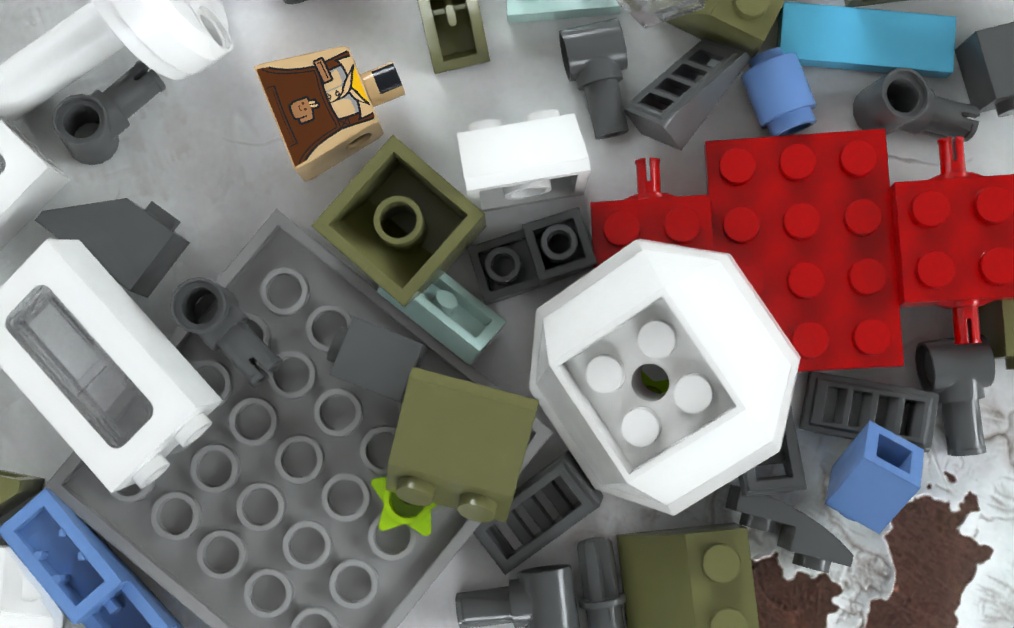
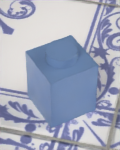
[825,420,924,534]

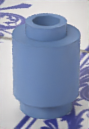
[741,47,817,136]

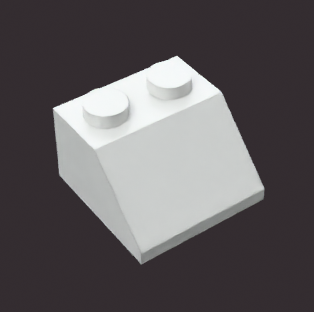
[457,109,591,212]

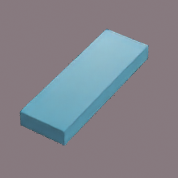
[776,1,957,78]

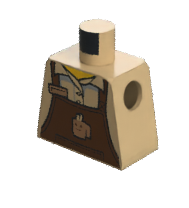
[254,46,406,182]

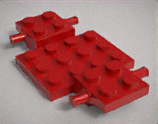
[590,129,1014,372]

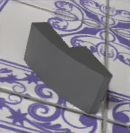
[467,207,597,305]
[725,485,854,573]

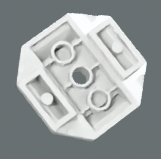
[529,239,801,516]

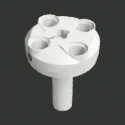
[0,0,233,121]

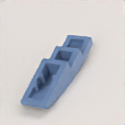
[0,488,184,628]

